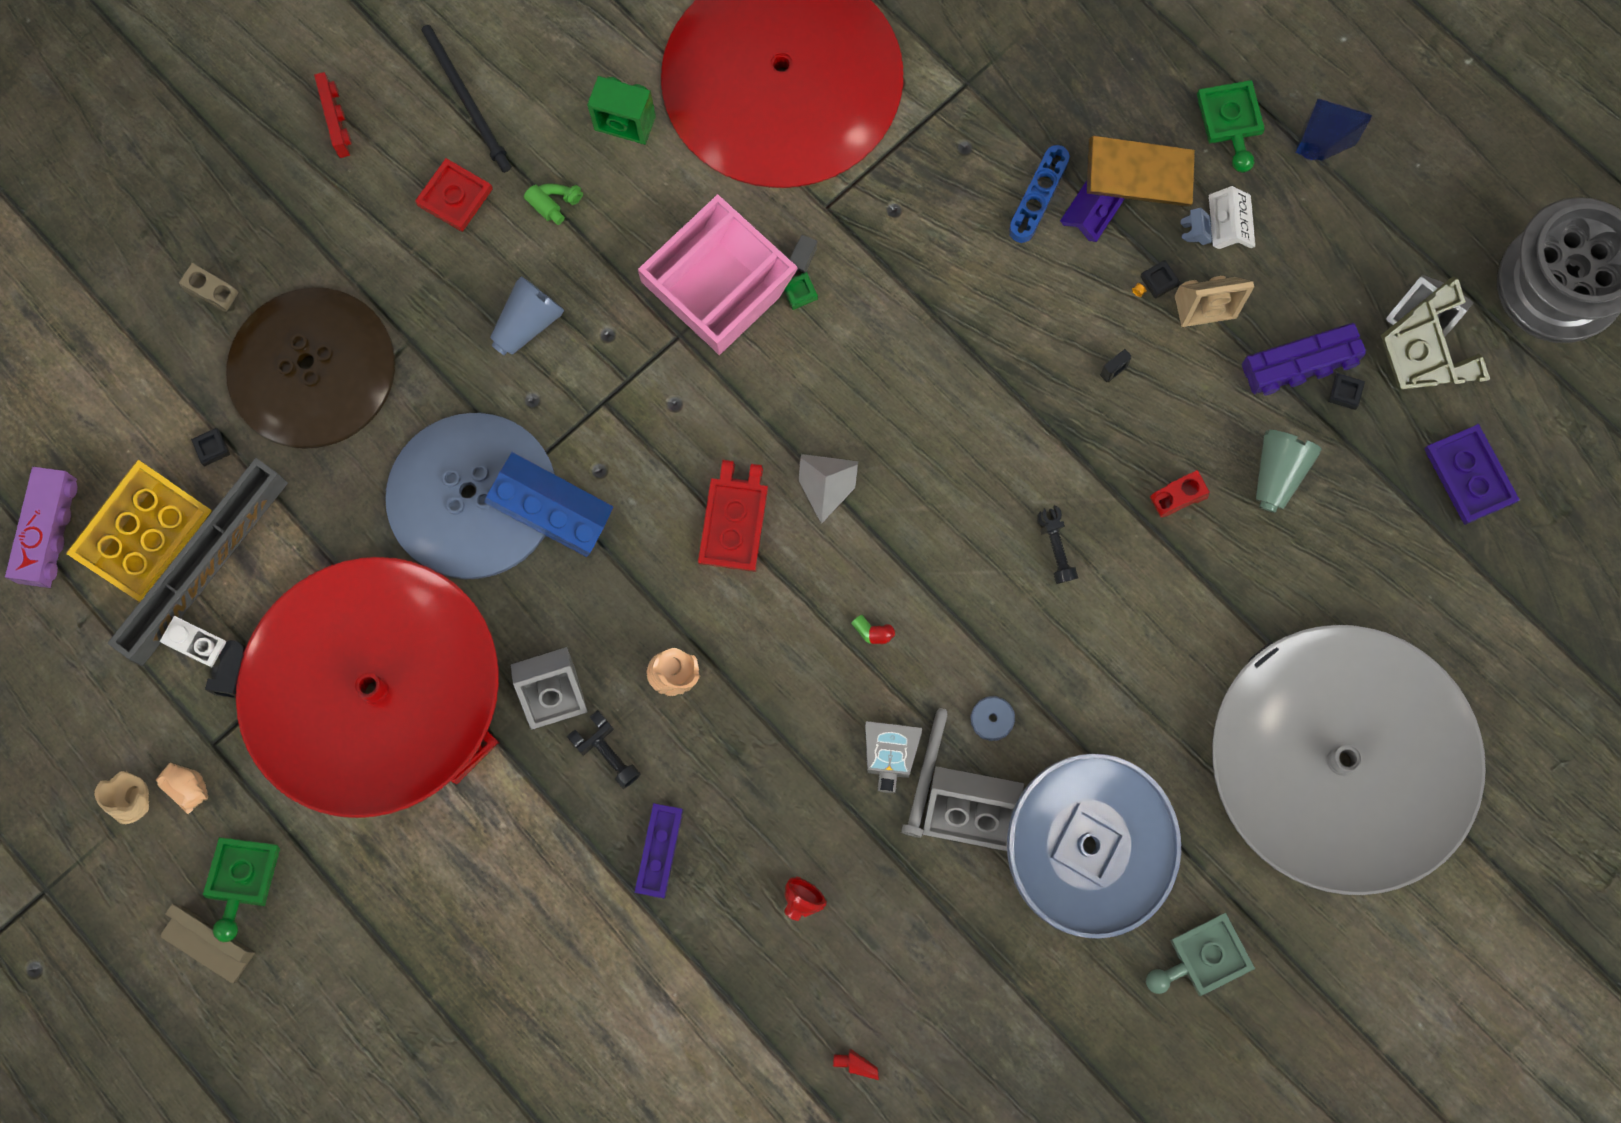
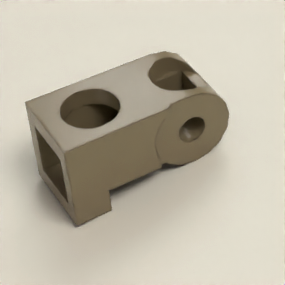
[179,263,239,312]

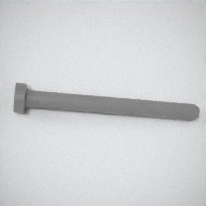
[901,708,948,838]

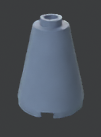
[490,276,565,356]

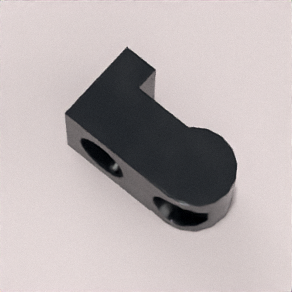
[205,640,246,698]

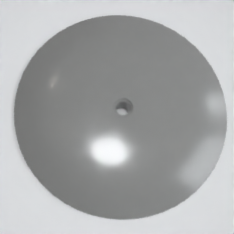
[1212,625,1486,895]

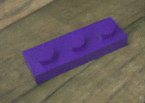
[634,803,683,899]

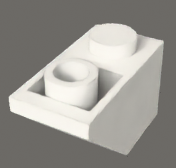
[159,616,227,667]

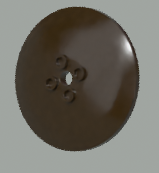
[226,288,395,449]

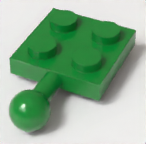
[1197,80,1265,173]
[203,837,280,942]

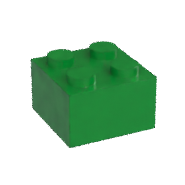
[587,76,656,145]

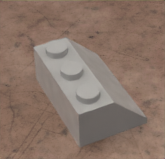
[923,766,1024,851]

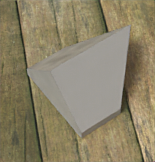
[799,454,858,524]

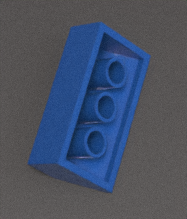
[484,452,613,557]

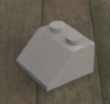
[511,647,587,730]

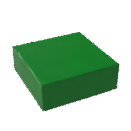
[784,272,818,310]

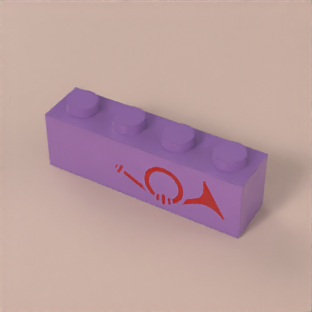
[5,467,77,588]

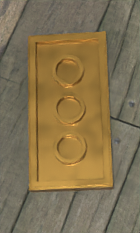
[1087,136,1195,206]

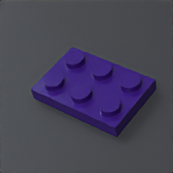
[1424,424,1520,525]

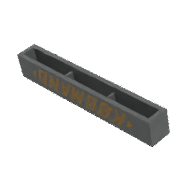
[107,458,288,666]

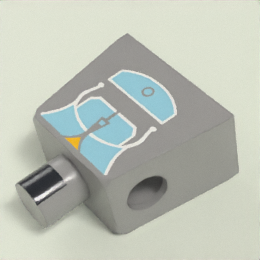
[865,721,922,793]

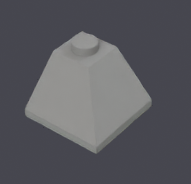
[1386,275,1474,337]

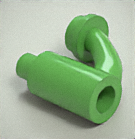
[524,183,583,225]

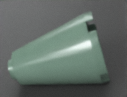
[1255,429,1322,513]

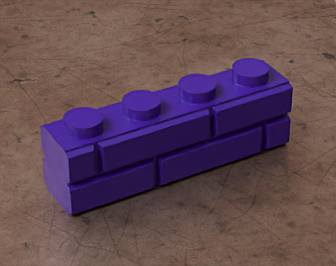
[1242,323,1366,396]

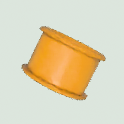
[1132,283,1147,297]

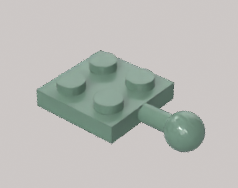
[1146,913,1255,996]

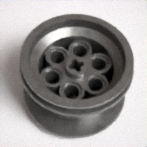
[1497,197,1621,343]

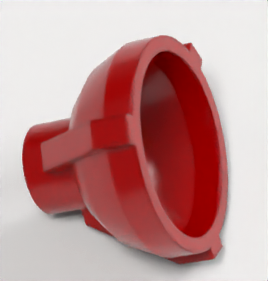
[784,876,827,921]

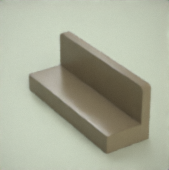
[161,904,255,983]

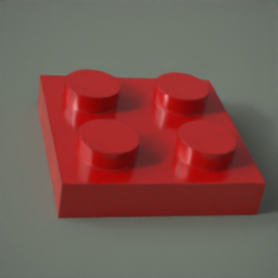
[415,158,493,232]

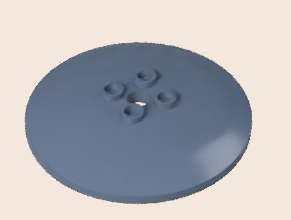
[386,413,555,579]
[1007,754,1181,938]

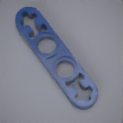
[1009,145,1070,243]

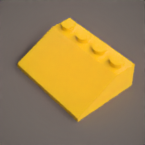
[66,460,212,602]

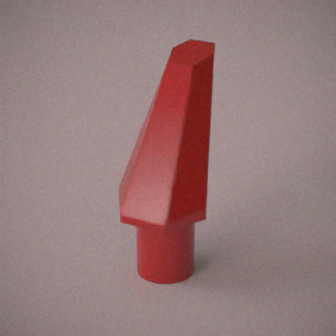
[833,1049,879,1080]

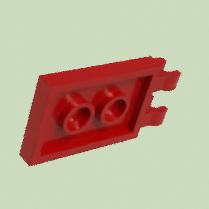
[698,460,768,572]

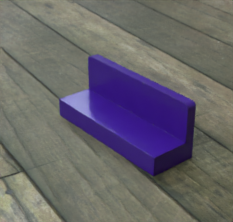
[1060,180,1125,242]

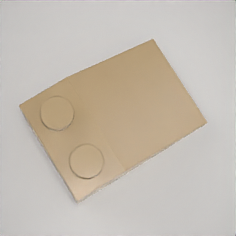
[1175,276,1254,327]

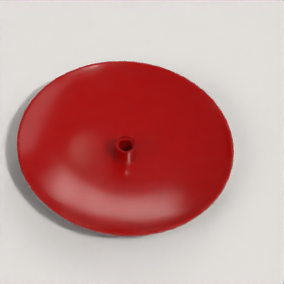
[661,0,903,188]
[236,557,499,818]

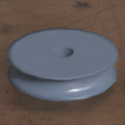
[971,696,1015,741]

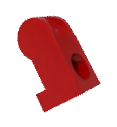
[1150,470,1210,518]

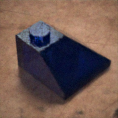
[1295,99,1372,161]

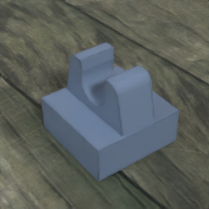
[1181,208,1213,245]

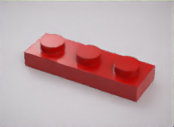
[314,72,352,158]

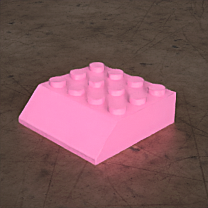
[638,194,798,355]

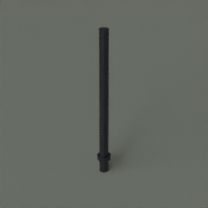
[421,25,512,173]

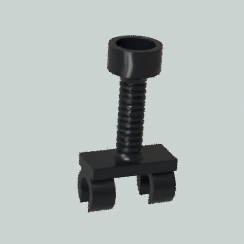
[1037,505,1079,584]
[567,710,641,789]

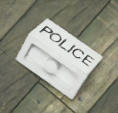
[1209,186,1255,249]

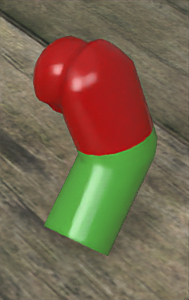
[851,615,895,644]

